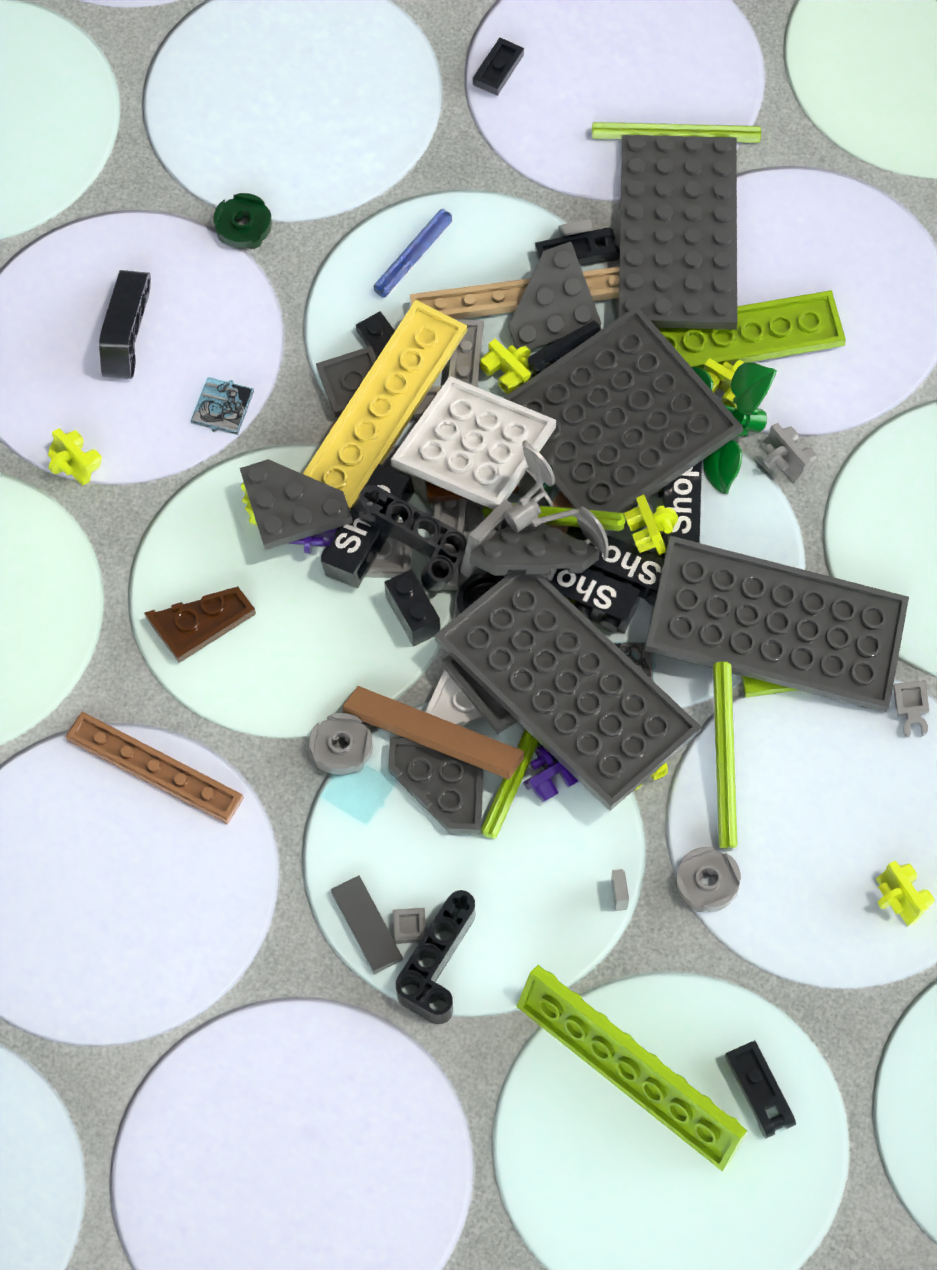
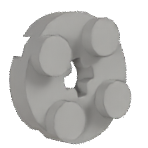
[309,713,373,775]
[676,847,741,912]

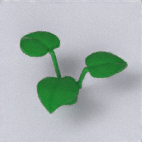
[691,362,777,494]

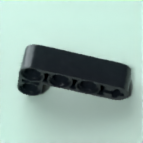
[99,270,151,379]
[353,485,467,591]
[395,890,476,1024]

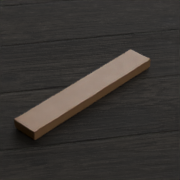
[343,686,524,780]
[65,711,244,825]

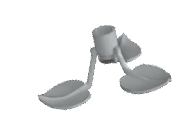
[503,440,609,560]

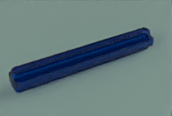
[373,209,452,298]

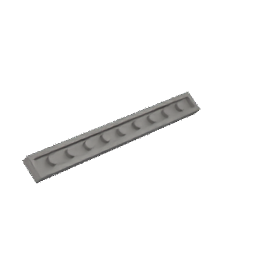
[431,319,484,591]

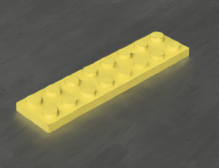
[303,300,467,511]

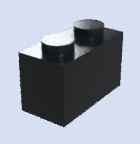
[384,569,440,647]

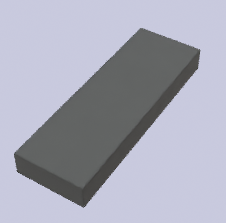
[331,875,403,974]

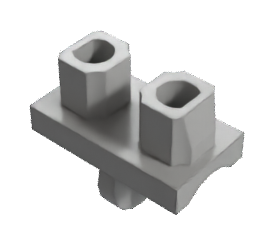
[761,423,817,483]

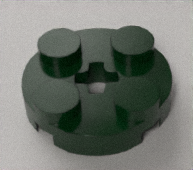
[213,193,272,249]

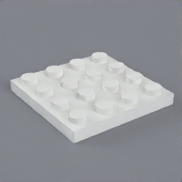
[391,376,556,510]

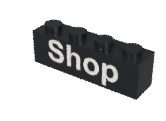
[656,461,702,557]
[321,464,415,589]
[566,526,664,606]
[541,568,641,634]

